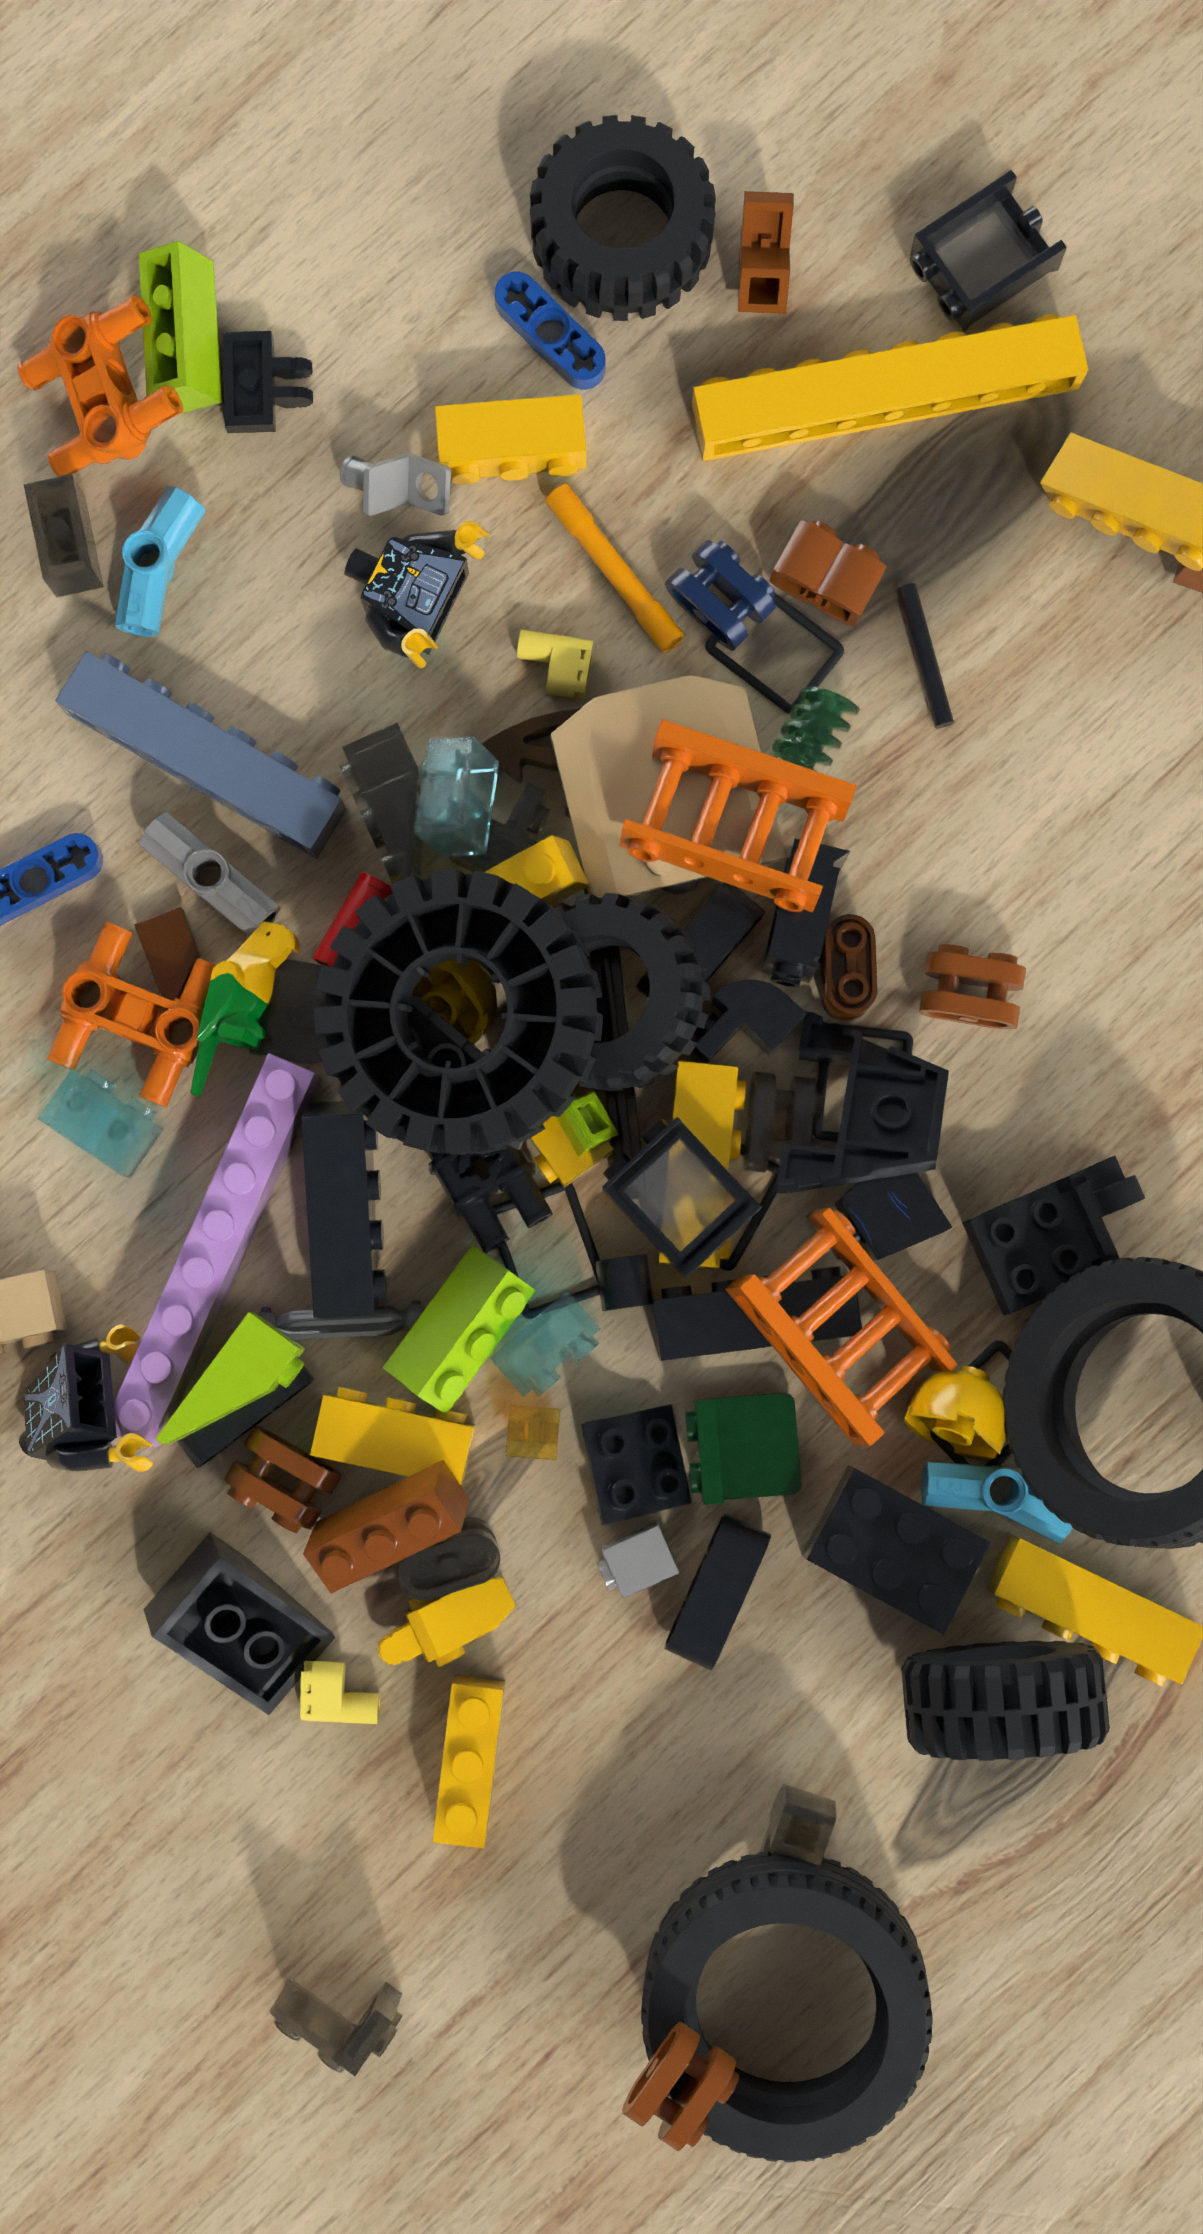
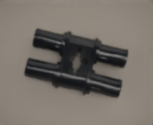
[426,1145,553,1253]

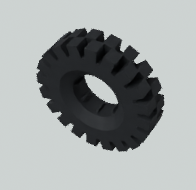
[314,869,603,1155]

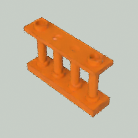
[619,719,857,912]
[725,1207,958,1447]

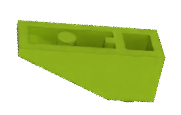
[155,1312,305,1445]

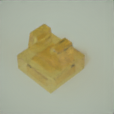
[505,1404,561,1460]

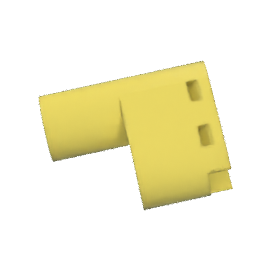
[517,629,594,699]
[300,1661,380,1724]

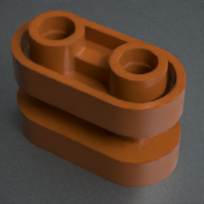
[919,944,1026,1029]
[224,1425,342,1533]
[622,2022,739,2151]

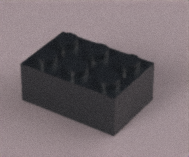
[801,1465,991,1635]

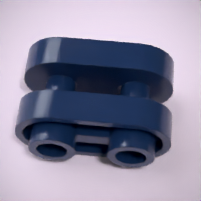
[665,540,776,651]

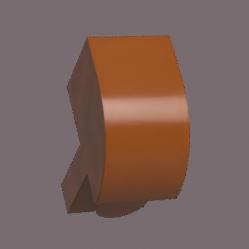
[738,191,794,314]

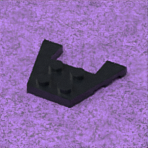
[776,1011,949,1194]

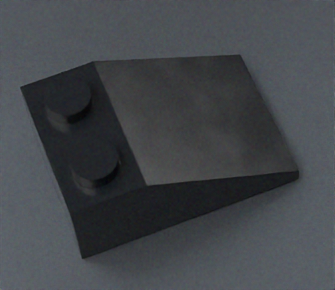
[143,1532,335,1715]

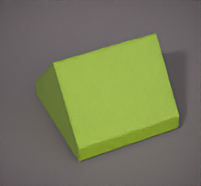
[556,1091,618,1157]

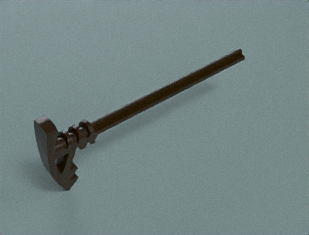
[461,707,647,1200]

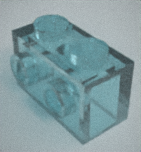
[413,736,499,857]
[38,1069,164,1178]
[490,1291,600,1397]

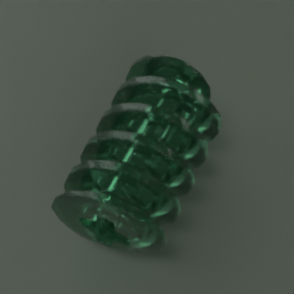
[771,687,860,772]

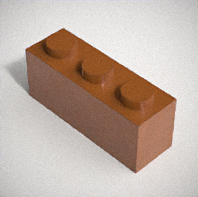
[303,1460,470,1594]

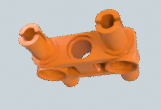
[17,295,183,479]
[47,922,216,1108]

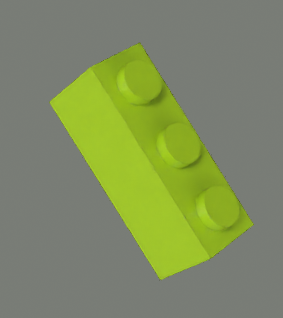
[139,241,222,413]
[383,1244,536,1414]

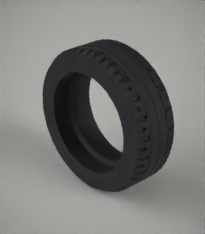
[1003,1257,1203,1549]
[641,1850,933,2162]

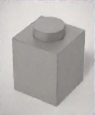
[597,1522,679,1598]

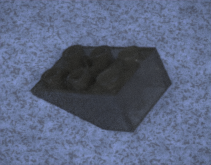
[339,723,425,884]

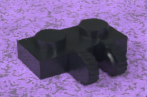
[223,331,313,433]

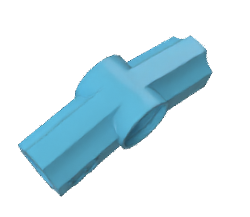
[115,485,206,638]
[921,1461,1072,1545]

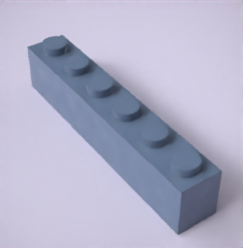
[55,651,347,859]

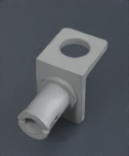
[340,453,451,516]

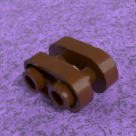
[820,914,877,1022]

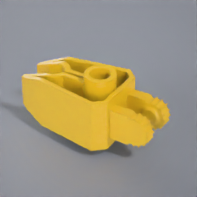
[376,1577,516,1667]

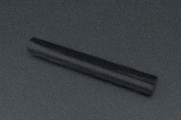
[897,583,954,729]

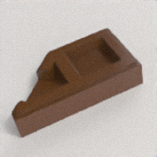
[134,907,201,1001]

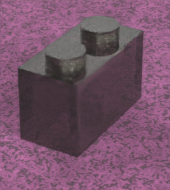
[23,474,104,598]

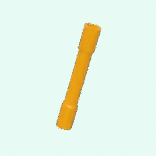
[545,483,685,654]

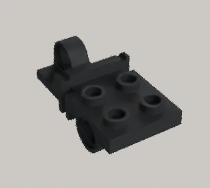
[962,1156,1145,1316]

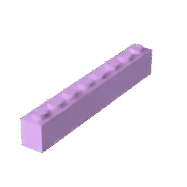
[114,1053,322,1449]

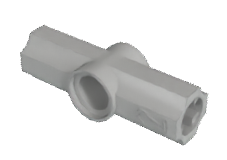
[138,812,281,937]

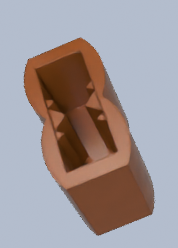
[769,520,887,627]

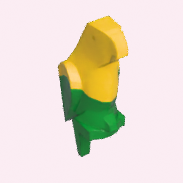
[190,921,300,1097]

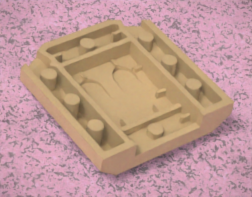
[550,675,786,898]

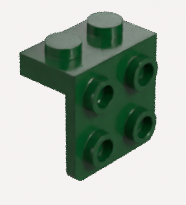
[685,1393,802,1505]

